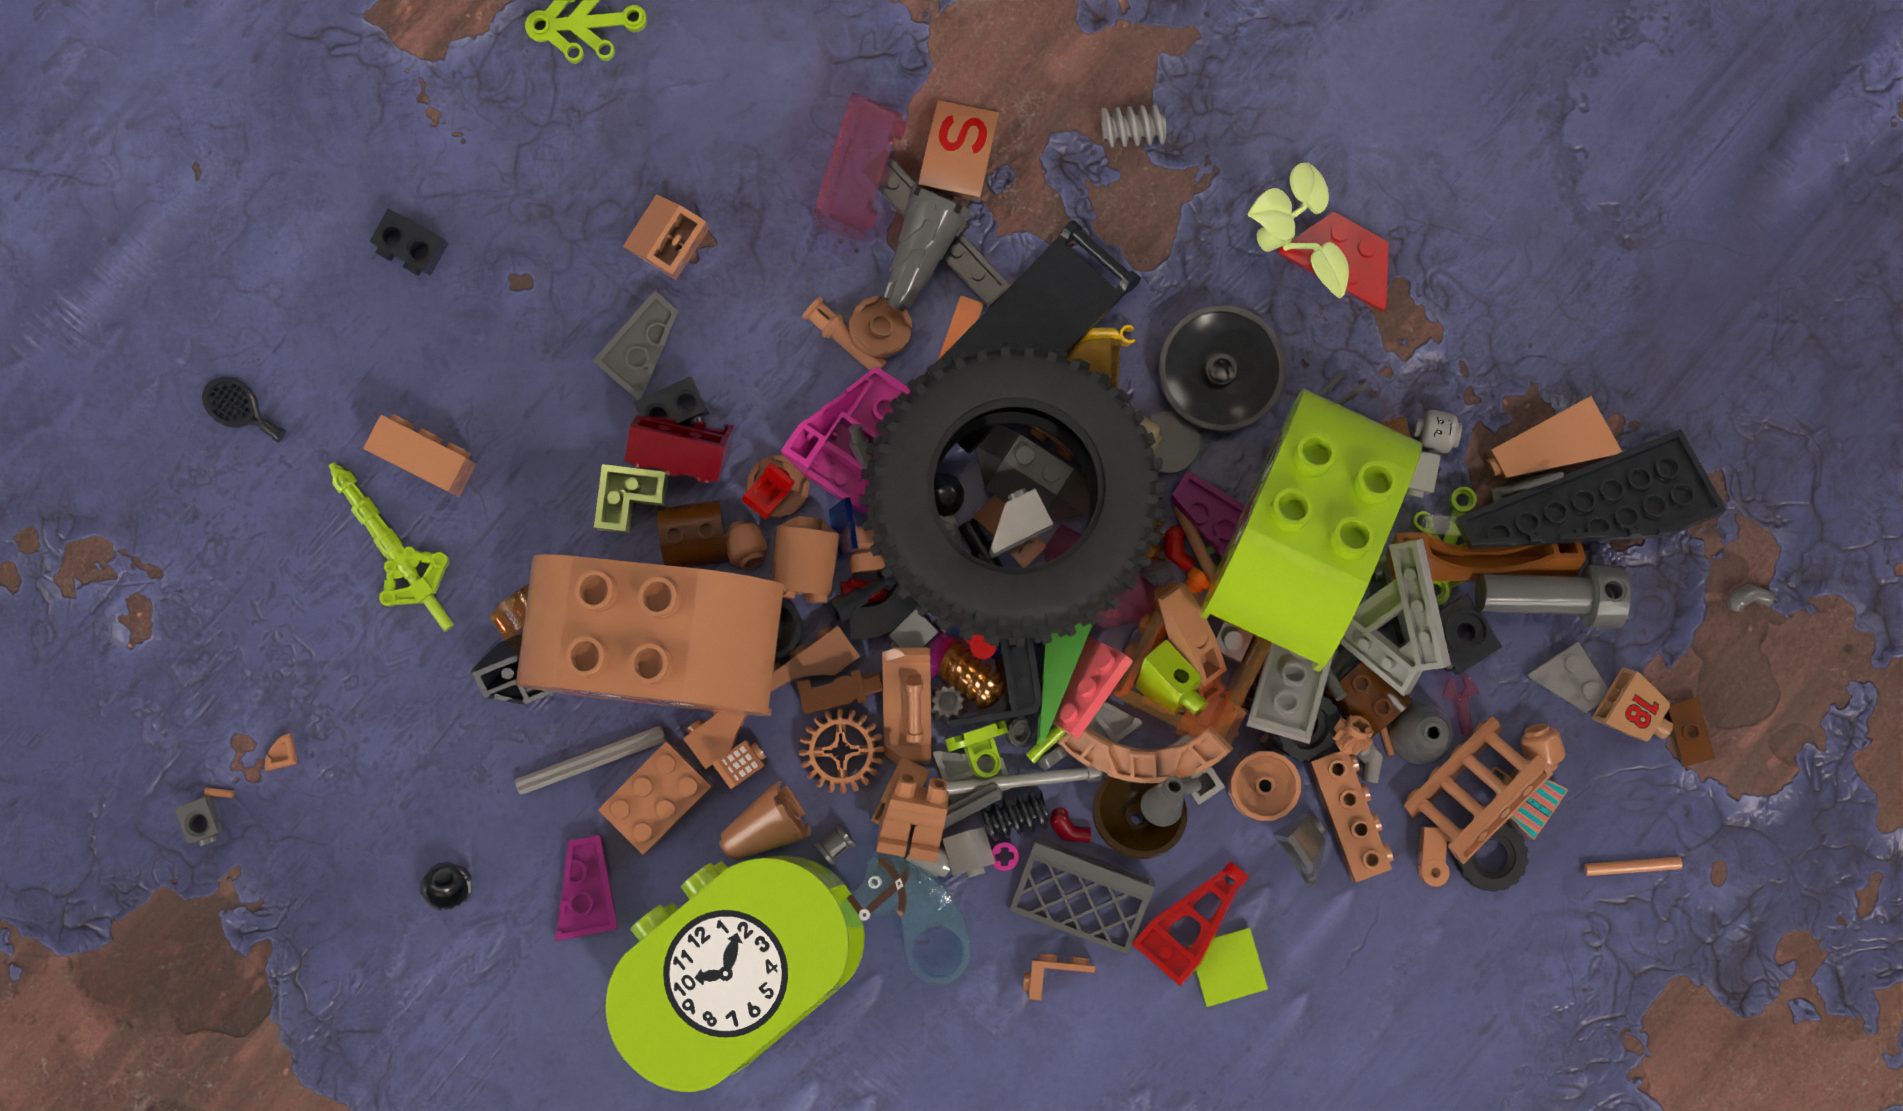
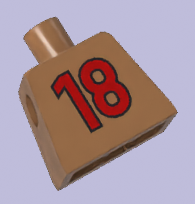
[1591,667,1673,742]

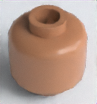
[724,520,768,570]
[1519,723,1566,771]

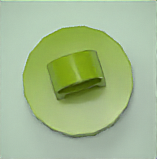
[945,721,1008,778]

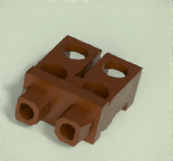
[797,670,883,715]

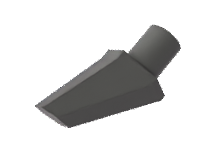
[849,424,873,469]

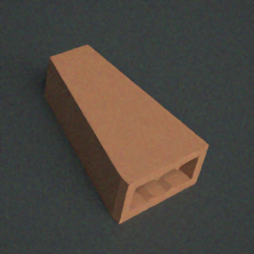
[1486,396,1622,480]

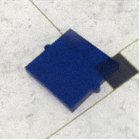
[829,497,859,561]

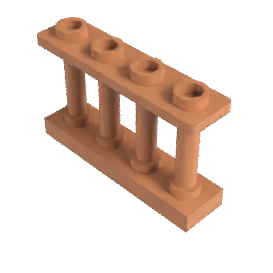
[1404,716,1553,864]

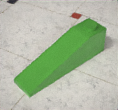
[1036,623,1092,746]

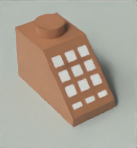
[712,740,766,789]

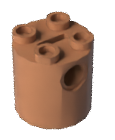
[771,516,839,604]

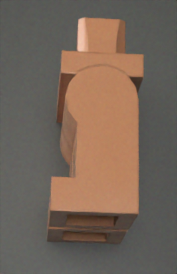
[876,771,949,863]

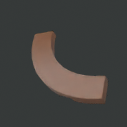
[1057,725,1234,783]

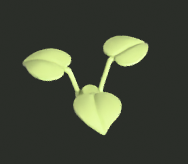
[1247,162,1349,298]

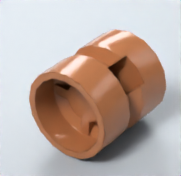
[845,526,885,574]

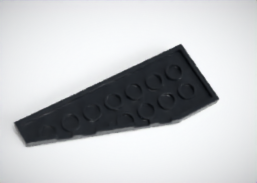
[1455,429,1727,549]

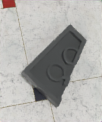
[592,291,679,401]

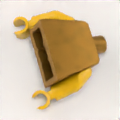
[1066,325,1135,405]

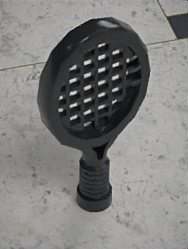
[202,377,286,443]

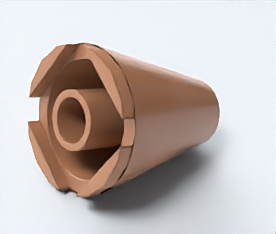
[719,781,811,860]

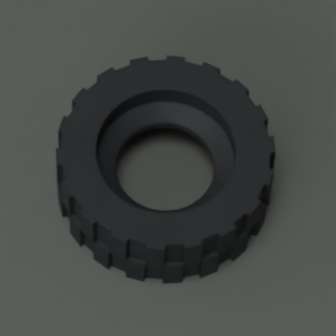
[1268,695,1340,762]
[1454,823,1529,892]

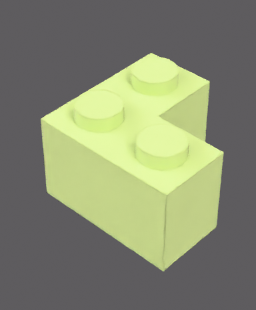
[594,464,669,534]

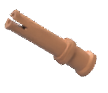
[802,296,887,371]

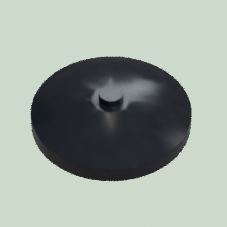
[1158,305,1286,432]

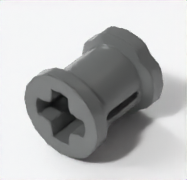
[814,824,856,866]

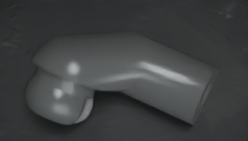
[1727,584,1775,612]

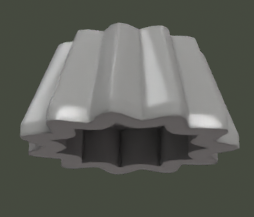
[931,680,971,724]

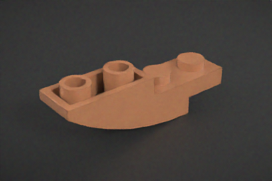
[1158,582,1227,703]

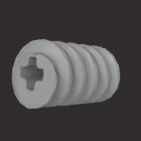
[1101,105,1166,148]

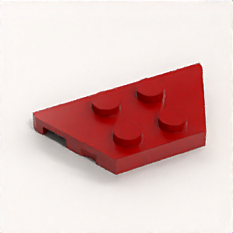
[1277,212,1389,312]

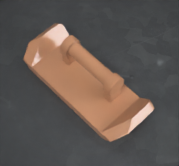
[882,647,932,764]

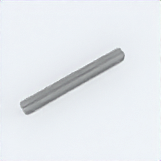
[515,726,666,794]

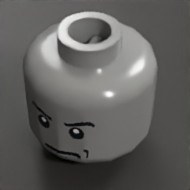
[1413,410,1462,453]

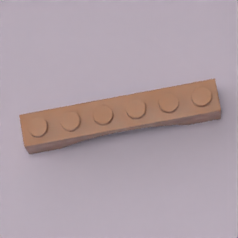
[683,625,861,769]

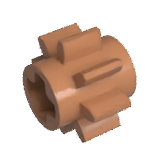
[1333,715,1374,755]

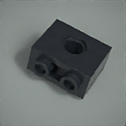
[1439,593,1503,675]

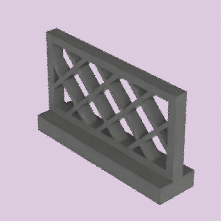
[1009,837,1155,955]

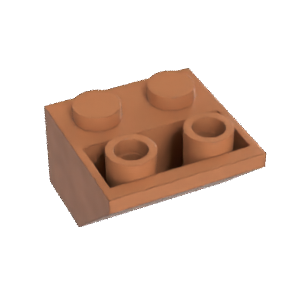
[623,194,710,281]

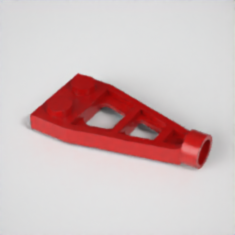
[1132,861,1249,987]

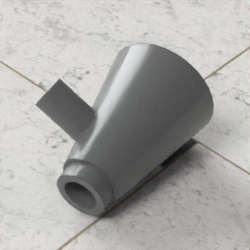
[1141,777,1201,827]

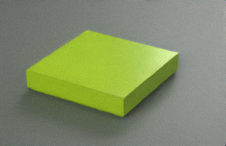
[1188,927,1268,1007]

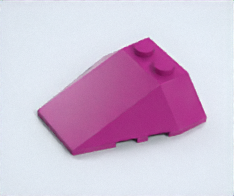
[781,366,911,514]

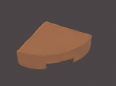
[265,733,299,771]

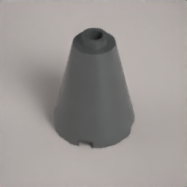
[1389,702,1453,765]

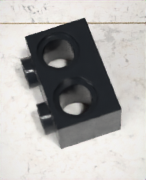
[370,209,449,276]
[634,376,710,427]

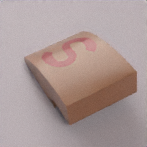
[918,100,999,202]

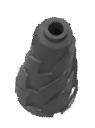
[884,185,971,312]

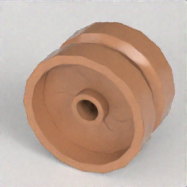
[1227,751,1301,821]

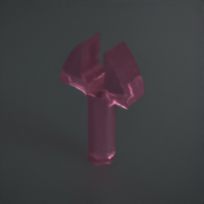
[1443,674,1479,735]

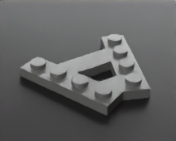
[1340,538,1451,696]

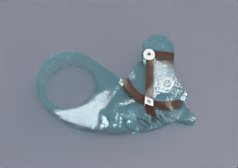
[840,853,972,985]

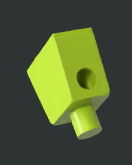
[1135,640,1208,717]

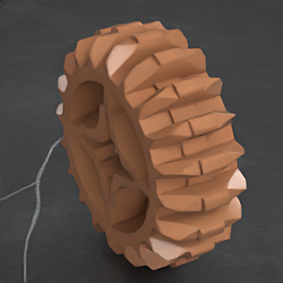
[799,708,885,794]

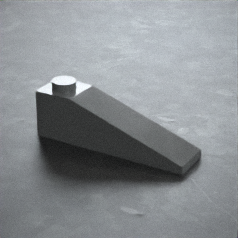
[1273,813,1326,889]

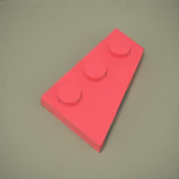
[1053,635,1133,739]

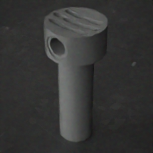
[1475,565,1631,629]

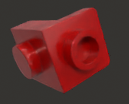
[741,463,795,520]

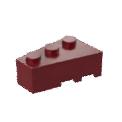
[624,415,734,483]

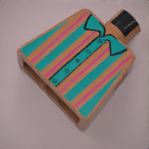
[1491,766,1568,840]

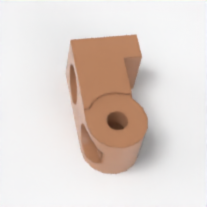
[1418,826,1451,887]

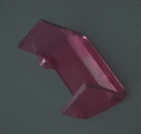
[814,92,907,242]

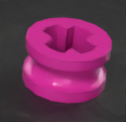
[992,842,1019,871]

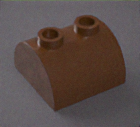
[657,499,729,568]
[1323,660,1413,738]

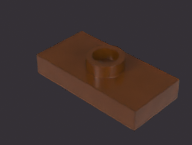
[1667,697,1715,767]

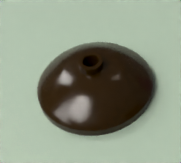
[1092,776,1188,859]

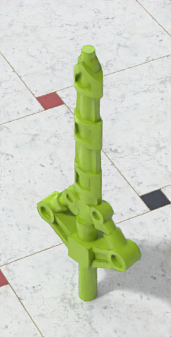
[329,462,455,632]

